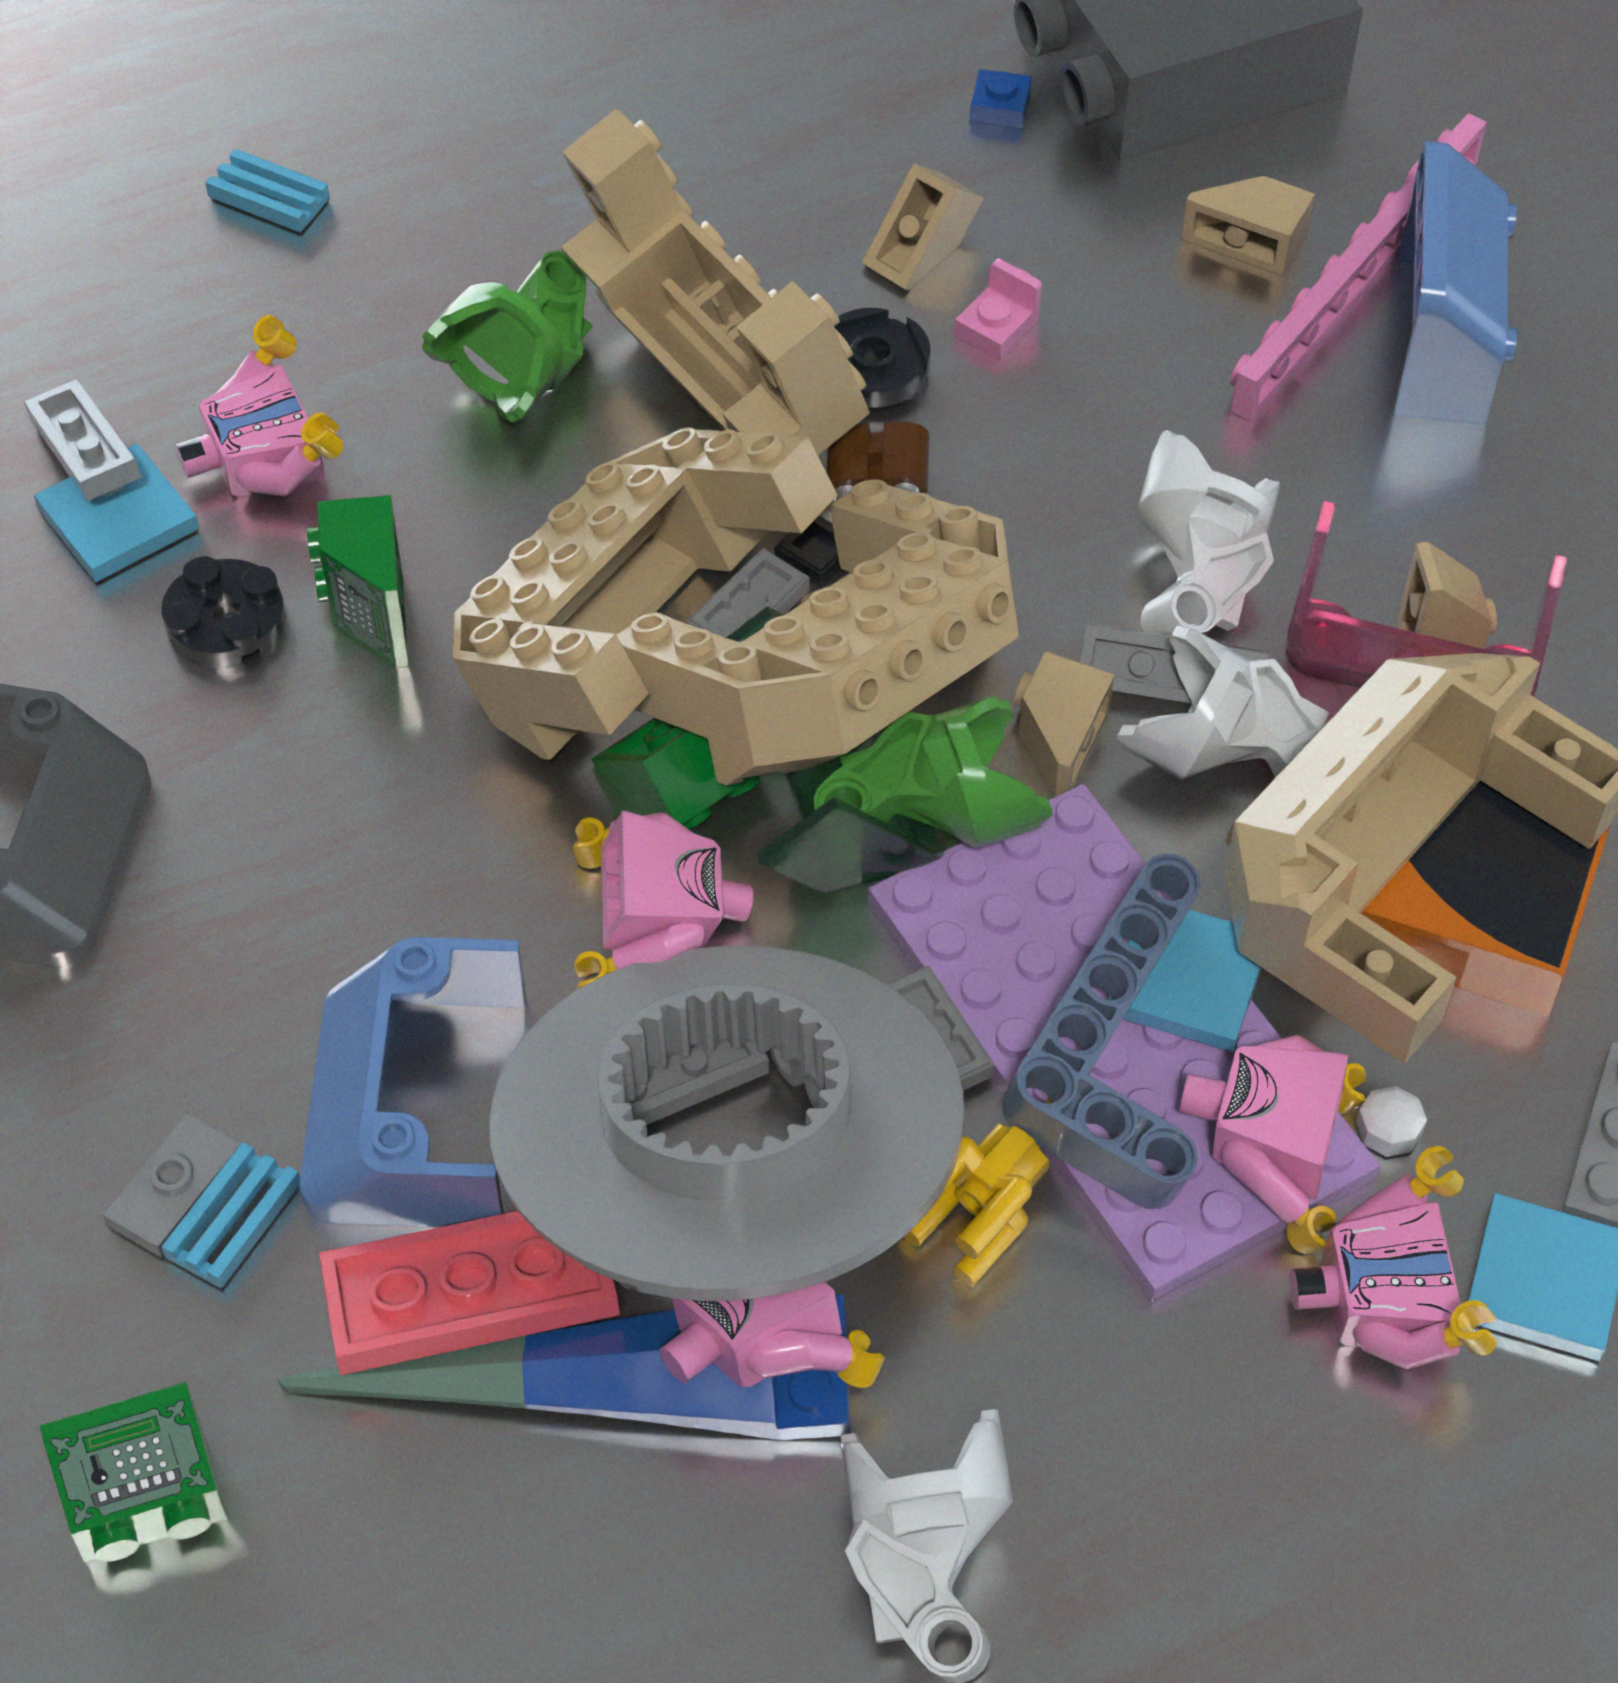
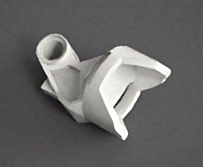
[1138,430,1280,636]
[1115,626,1330,780]
[840,1409,1013,1683]

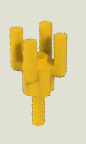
[903,1097,1052,1288]

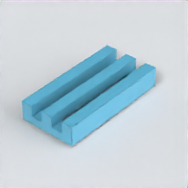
[205,149,330,232]
[162,1142,300,1289]

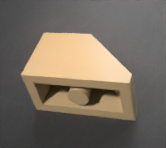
[862,163,984,290]
[1181,176,1315,276]
[1397,542,1497,658]
[1013,651,1115,798]

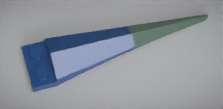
[277,1294,851,1441]

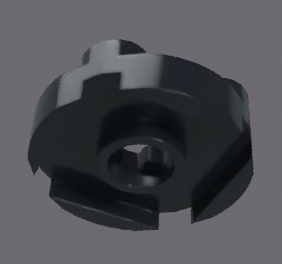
[834,307,931,407]
[161,556,286,668]

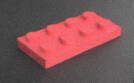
[319,1211,620,1375]

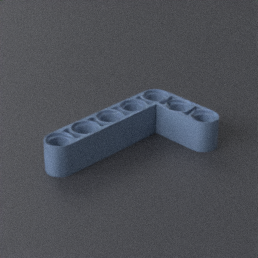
[1002,853,1201,1209]

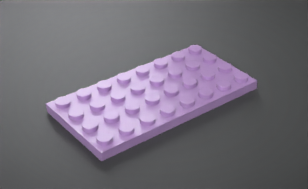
[868,783,1381,1302]

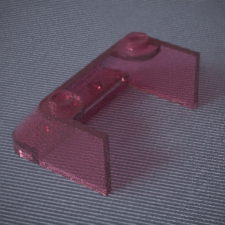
[1285,501,1568,697]

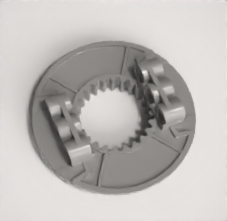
[489,946,964,1301]

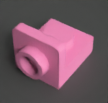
[954,258,1042,361]

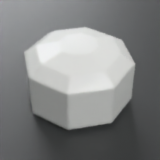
[1356,1086,1427,1157]

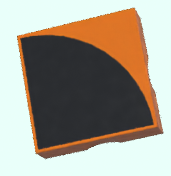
[1361,780,1610,1017]

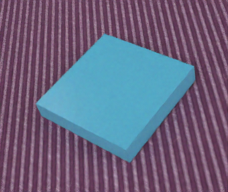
[34,443,199,583]
[1108,909,1262,1052]
[1467,1193,1618,1361]

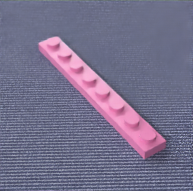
[1230,113,1487,421]

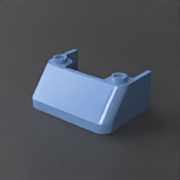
[1394,141,1517,425]
[299,937,526,1227]

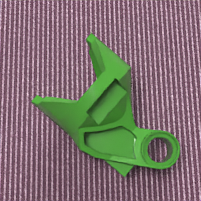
[422,251,593,422]
[813,696,1053,858]

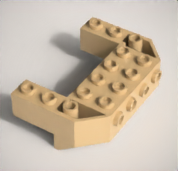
[561,108,870,455]
[452,427,838,760]
[616,480,1019,785]
[1224,653,1618,1064]

